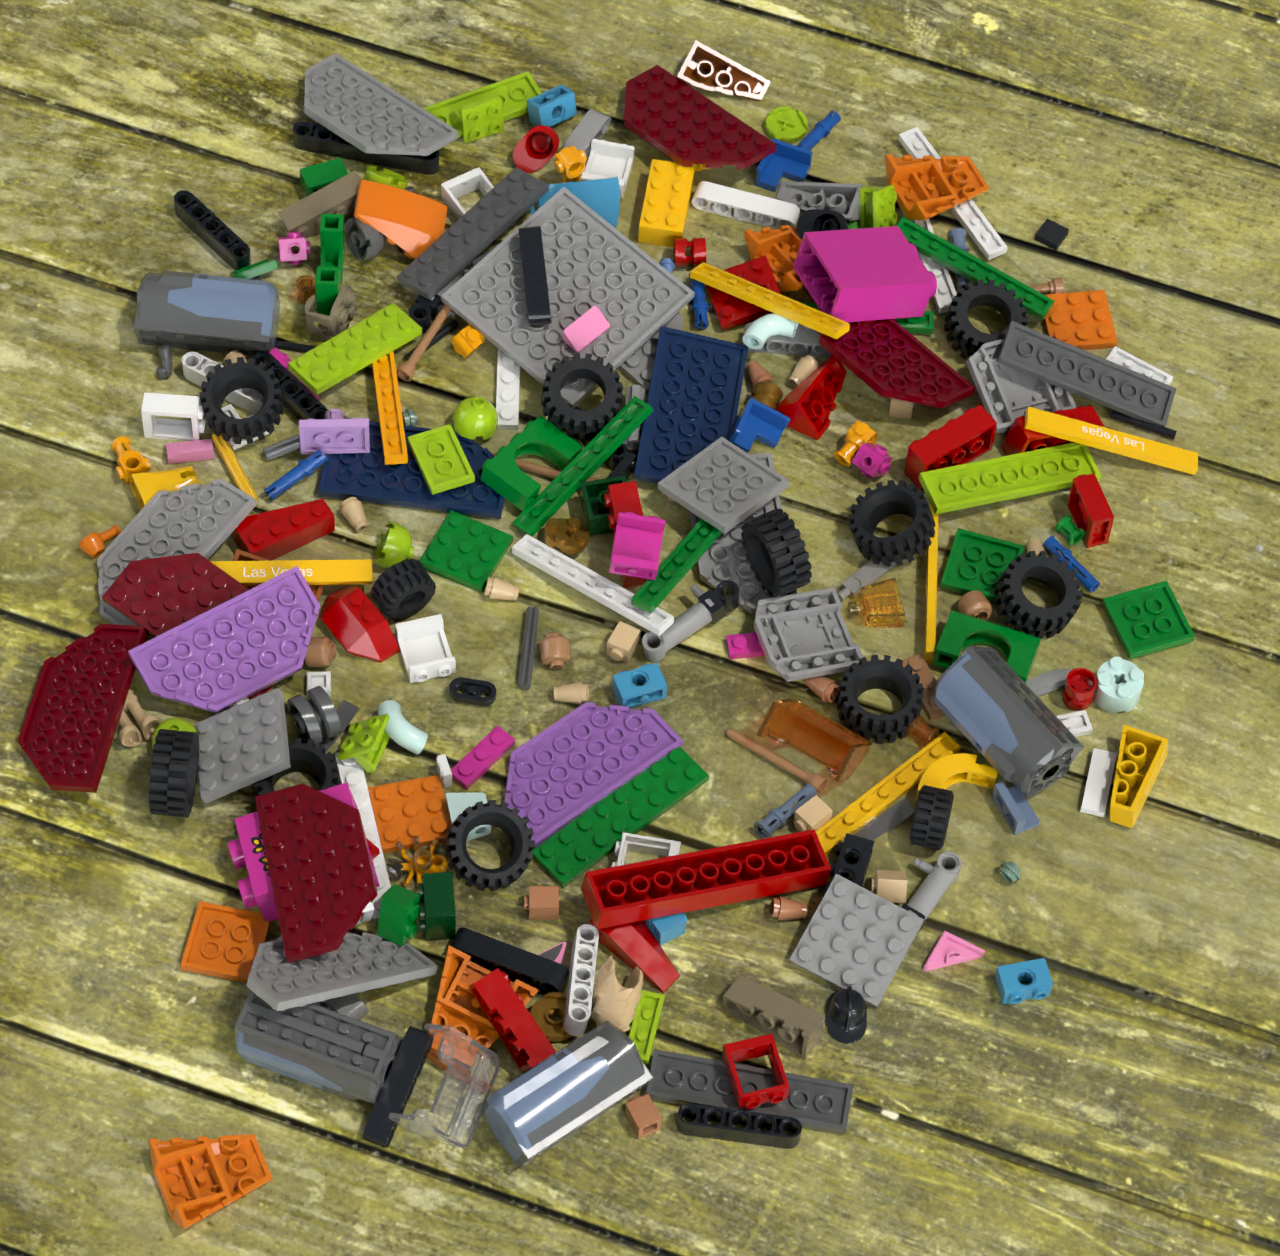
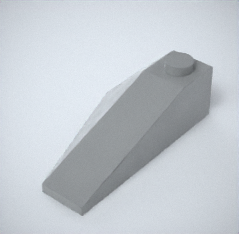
[776,181,863,221]

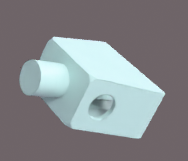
[446,792,500,842]

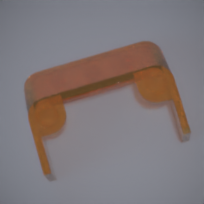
[756,699,872,782]

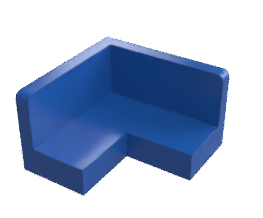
[755,138,813,192]
[728,398,790,453]

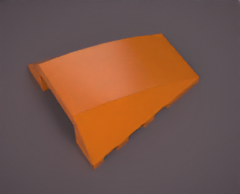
[885,154,989,221]
[354,179,448,259]
[744,225,805,292]
[429,946,539,1068]
[148,1134,272,1230]

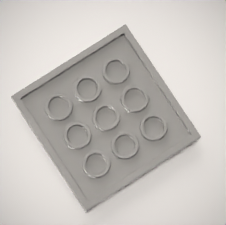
[658,437,789,534]
[195,688,291,803]
[789,874,924,1008]

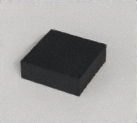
[1035,218,1069,250]

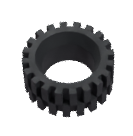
[944,280,1028,359]
[541,353,623,440]
[200,357,284,444]
[849,480,936,567]
[741,508,812,597]
[994,551,1083,639]
[837,655,923,744]
[148,729,199,818]
[253,738,339,797]
[445,800,535,891]

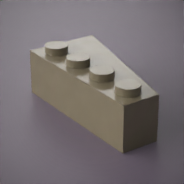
[278,170,361,238]
[722,974,825,1060]

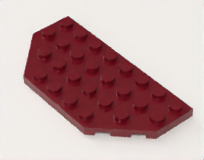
[624,65,777,169]
[818,309,976,408]
[102,553,276,700]
[18,624,147,793]
[255,783,378,963]

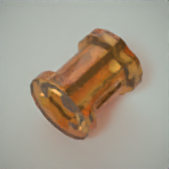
[296,275,316,304]
[907,716,939,746]

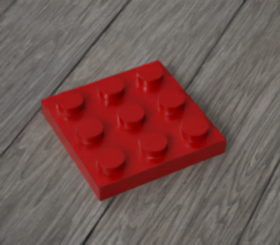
[706,255,781,330]

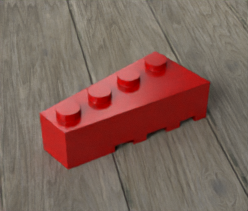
[1001,406,1104,456]
[604,481,648,588]
[231,499,335,561]
[468,968,556,1072]

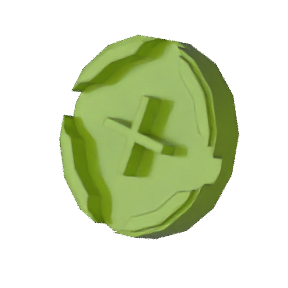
[765,106,808,144]

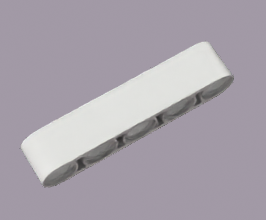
[692,181,800,229]
[182,352,264,414]
[563,924,599,1036]

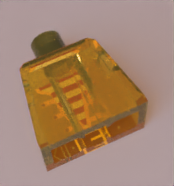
[848,578,905,628]

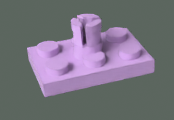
[299,409,370,454]

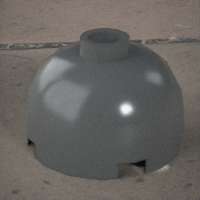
[345,217,386,261]

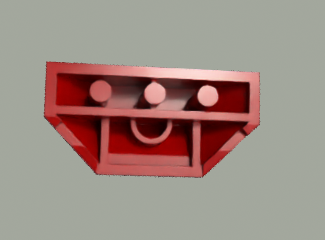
[321,585,400,663]

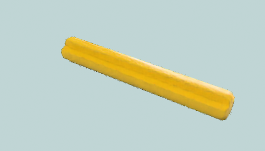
[212,433,258,502]

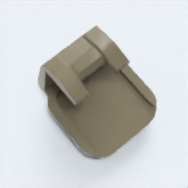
[305,285,357,341]

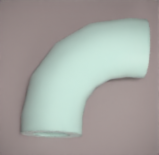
[742,313,799,350]
[378,700,428,755]

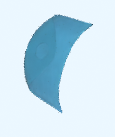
[530,177,620,228]

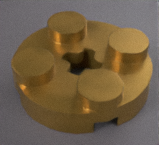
[543,517,590,554]
[530,992,573,1042]

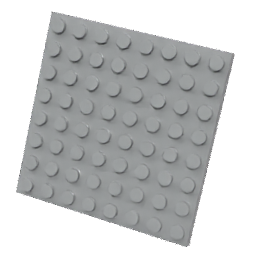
[441,187,695,408]

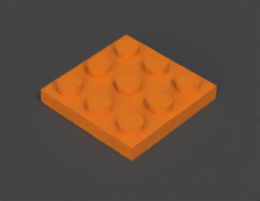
[1043,290,1118,350]
[368,775,451,854]
[180,901,271,983]

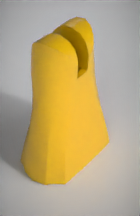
[129,466,201,510]

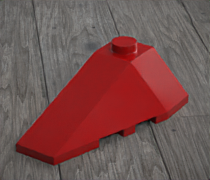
[776,355,847,440]
[590,919,680,994]

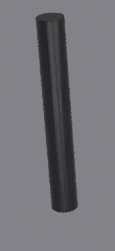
[404,319,459,361]
[274,340,317,353]
[1110,410,1177,439]

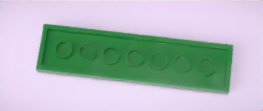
[532,746,709,888]

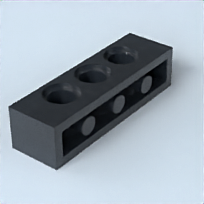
[823,833,874,896]

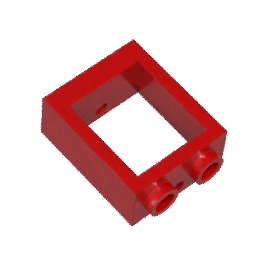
[1067,473,1114,548]
[722,1034,789,1109]

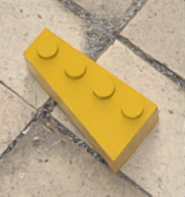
[1110,724,1168,829]

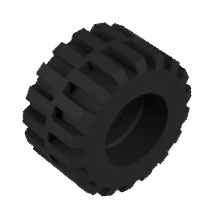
[371,559,436,621]
[910,785,954,850]

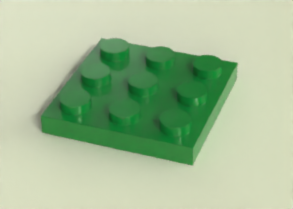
[419,510,513,593]
[940,528,1025,602]
[1102,581,1195,660]

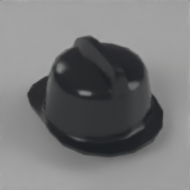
[796,209,848,239]
[827,986,867,1044]

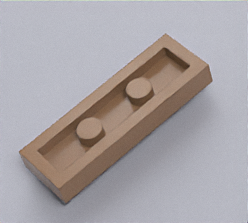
[902,653,946,721]

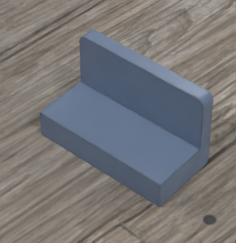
[992,782,1040,835]

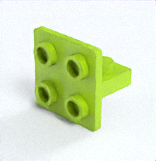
[453,96,504,144]
[860,184,897,228]
[337,714,390,773]

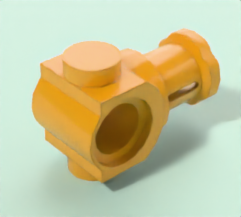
[554,146,587,183]
[450,325,484,358]
[833,420,878,467]
[111,436,151,484]

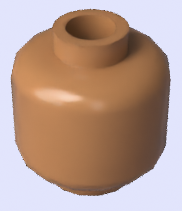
[958,590,992,621]
[539,633,571,669]
[304,636,336,667]

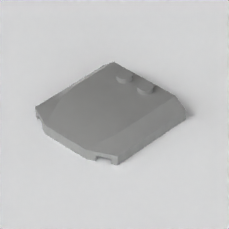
[966,339,1076,434]
[753,587,863,682]

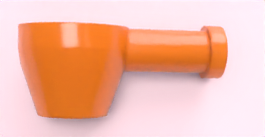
[79,525,121,559]

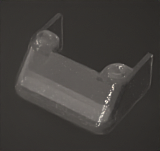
[388,1024,500,1148]

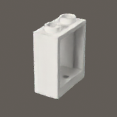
[441,167,494,220]
[141,392,205,441]
[612,832,681,867]

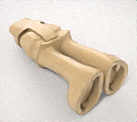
[119,689,162,747]

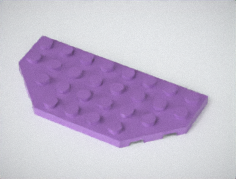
[128,566,320,713]
[505,702,684,848]

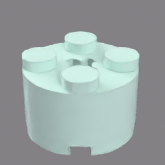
[1094,657,1144,714]

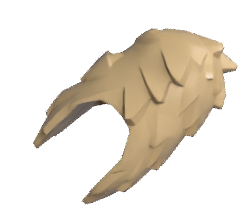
[591,956,643,1033]

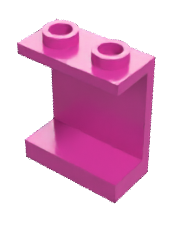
[609,512,666,580]

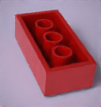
[904,405,997,491]

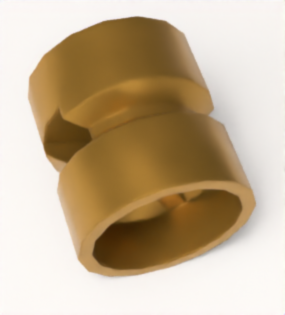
[751,381,783,410]

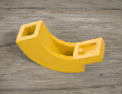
[915,753,998,803]

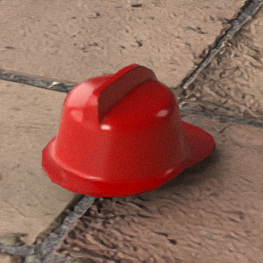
[513,125,560,173]

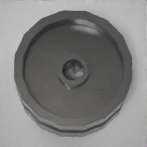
[287,686,341,745]

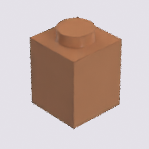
[524,886,559,920]
[625,1094,662,1139]

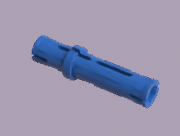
[797,110,841,151]
[689,273,709,330]
[264,449,328,501]
[1043,536,1101,593]

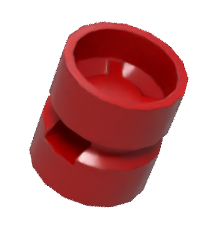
[673,237,706,267]
[1062,668,1097,711]

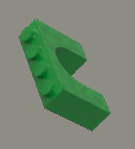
[316,213,345,316]
[480,415,583,511]
[932,610,1041,683]

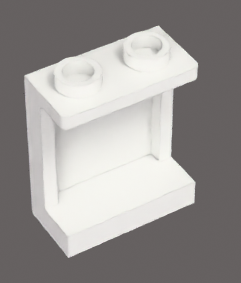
[581,139,635,200]
[395,614,456,683]

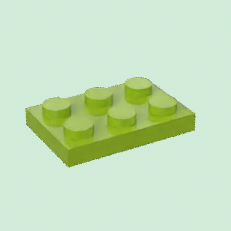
[407,424,475,495]

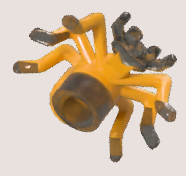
[387,836,448,889]

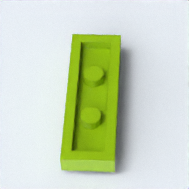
[629,990,665,1065]

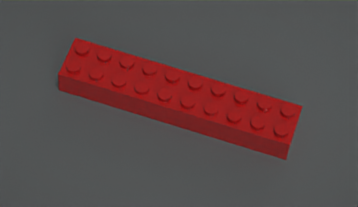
[581,829,831,929]

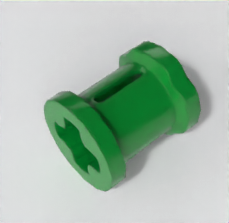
[1055,515,1085,546]

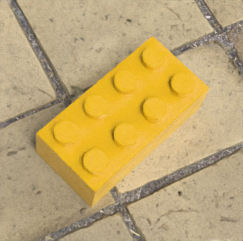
[638,159,695,248]

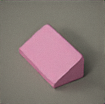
[562,305,611,353]
[166,438,214,464]

